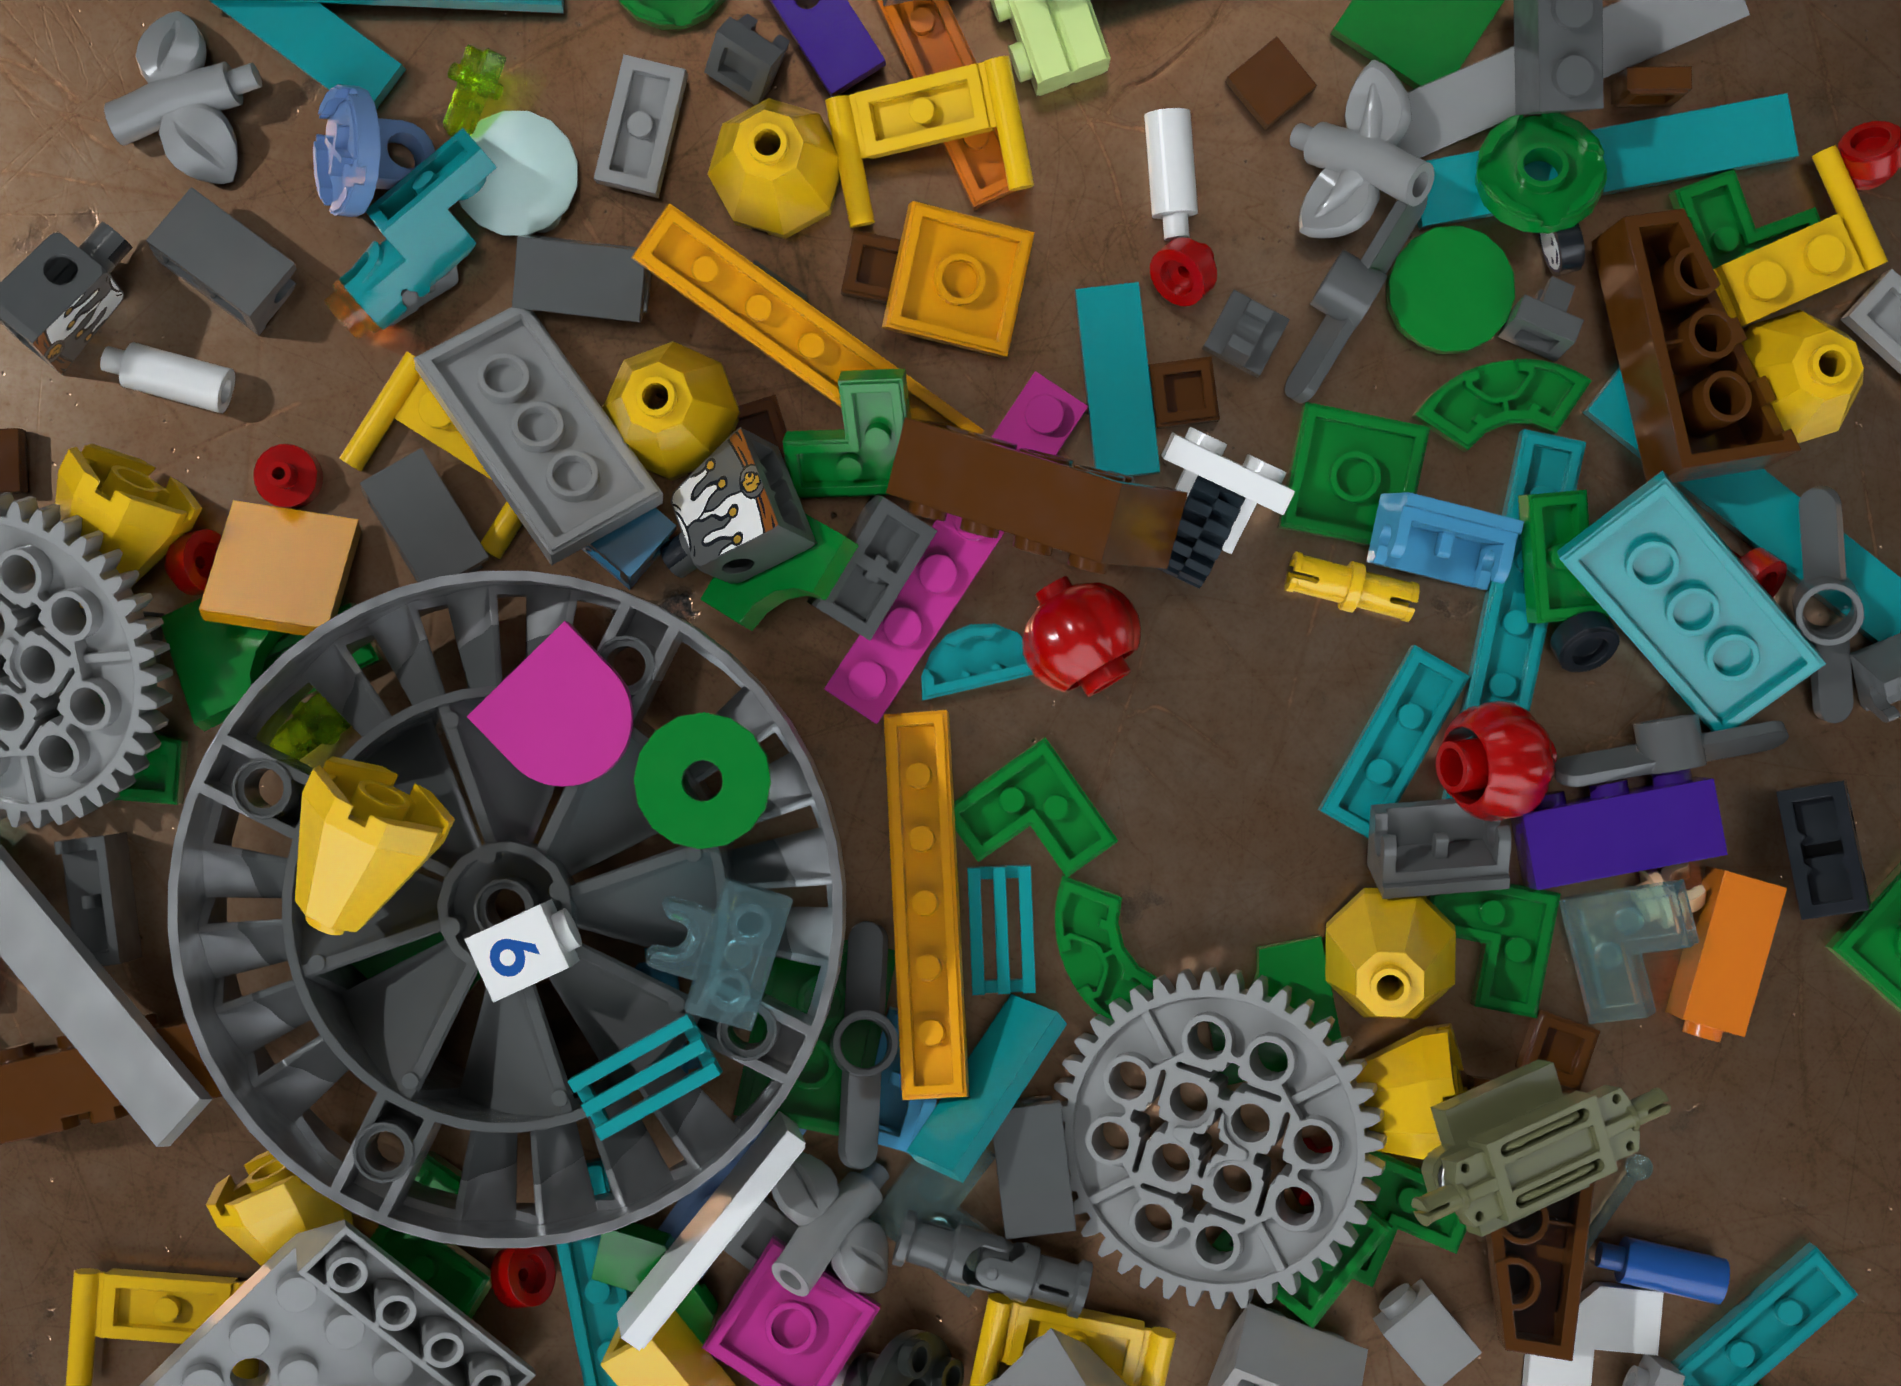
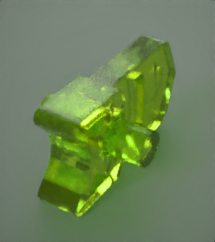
[443,45,506,137]
[269,693,351,761]

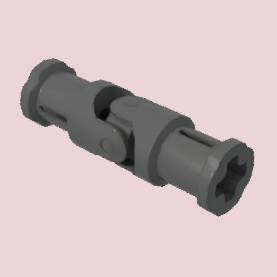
[892,1208,1093,1319]

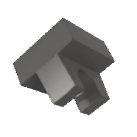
[704,13,790,105]
[1498,276,1584,362]
[1202,290,1290,378]

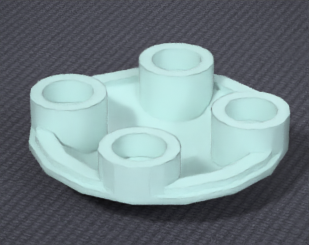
[459,111,578,236]

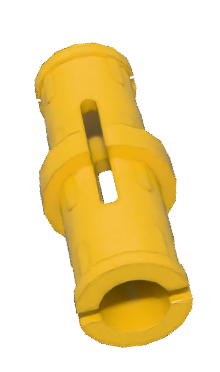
[1284,551,1420,622]

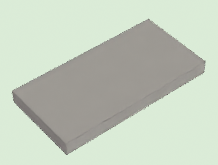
[414,307,663,566]

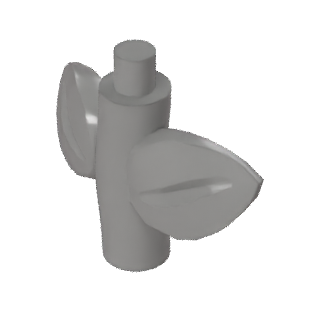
[104,11,262,184]
[1290,60,1434,238]
[771,1152,889,1296]

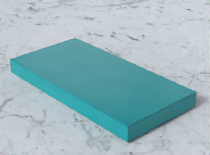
[1557,470,1826,732]

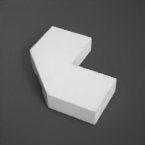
[1522,1281,1664,1386]

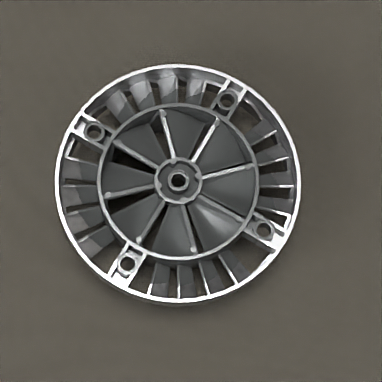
[168,571,846,1248]

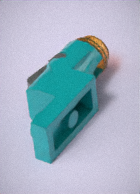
[324,128,497,340]

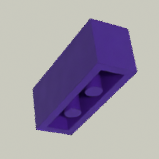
[1510,769,1728,890]

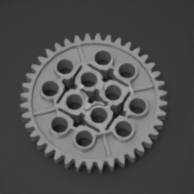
[0,492,173,828]
[1054,967,1387,1309]

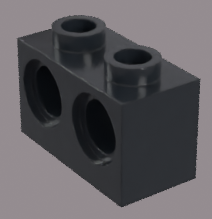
[1776,779,1871,920]

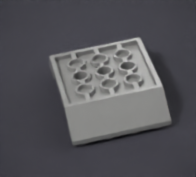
[139,1220,536,1386]

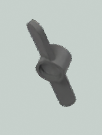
[1285,195,1428,403]
[1792,485,1864,723]
[1554,714,1789,787]
[830,921,898,1169]

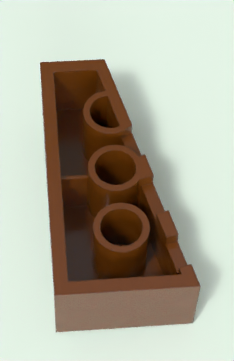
[1591,208,1801,483]
[886,417,1188,574]
[0,1006,222,1145]
[1467,1075,1595,1361]

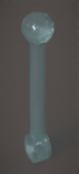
[1585,1154,1653,1264]

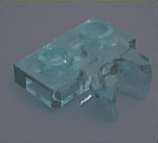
[646,877,793,1031]

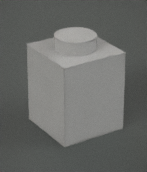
[1373,1279,1482,1386]

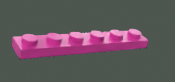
[824,371,1088,724]

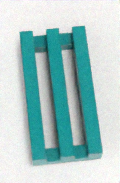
[967,864,1036,995]
[567,1012,723,1141]

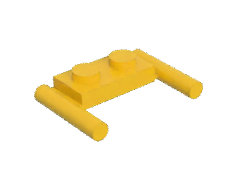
[825,56,1034,228]
[1713,145,1888,327]
[339,351,522,559]
[66,1268,260,1386]
[969,1293,1176,1386]

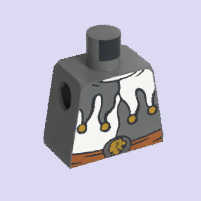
[0,221,133,375]
[660,427,817,584]

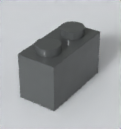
[1514,0,1604,115]

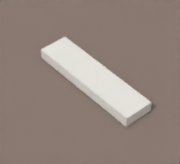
[616,1111,806,1351]

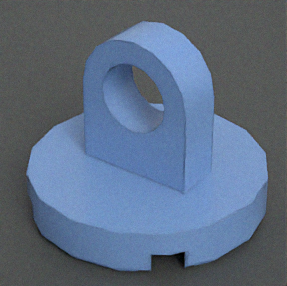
[313,84,435,217]

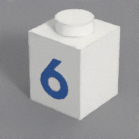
[464,899,582,1003]

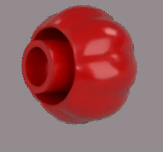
[1022,576,1141,697]
[1436,701,1557,822]

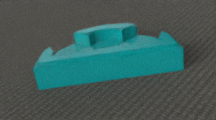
[921,623,1034,701]

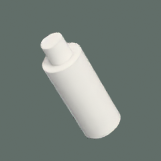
[1144,108,1198,241]
[100,342,235,413]

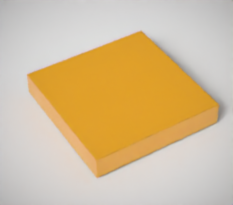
[882,201,1035,358]
[199,500,361,636]

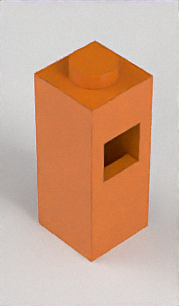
[1665,866,1787,1042]

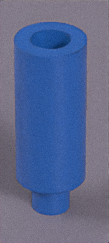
[1594,1236,1730,1305]

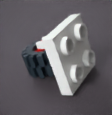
[1156,427,1295,589]

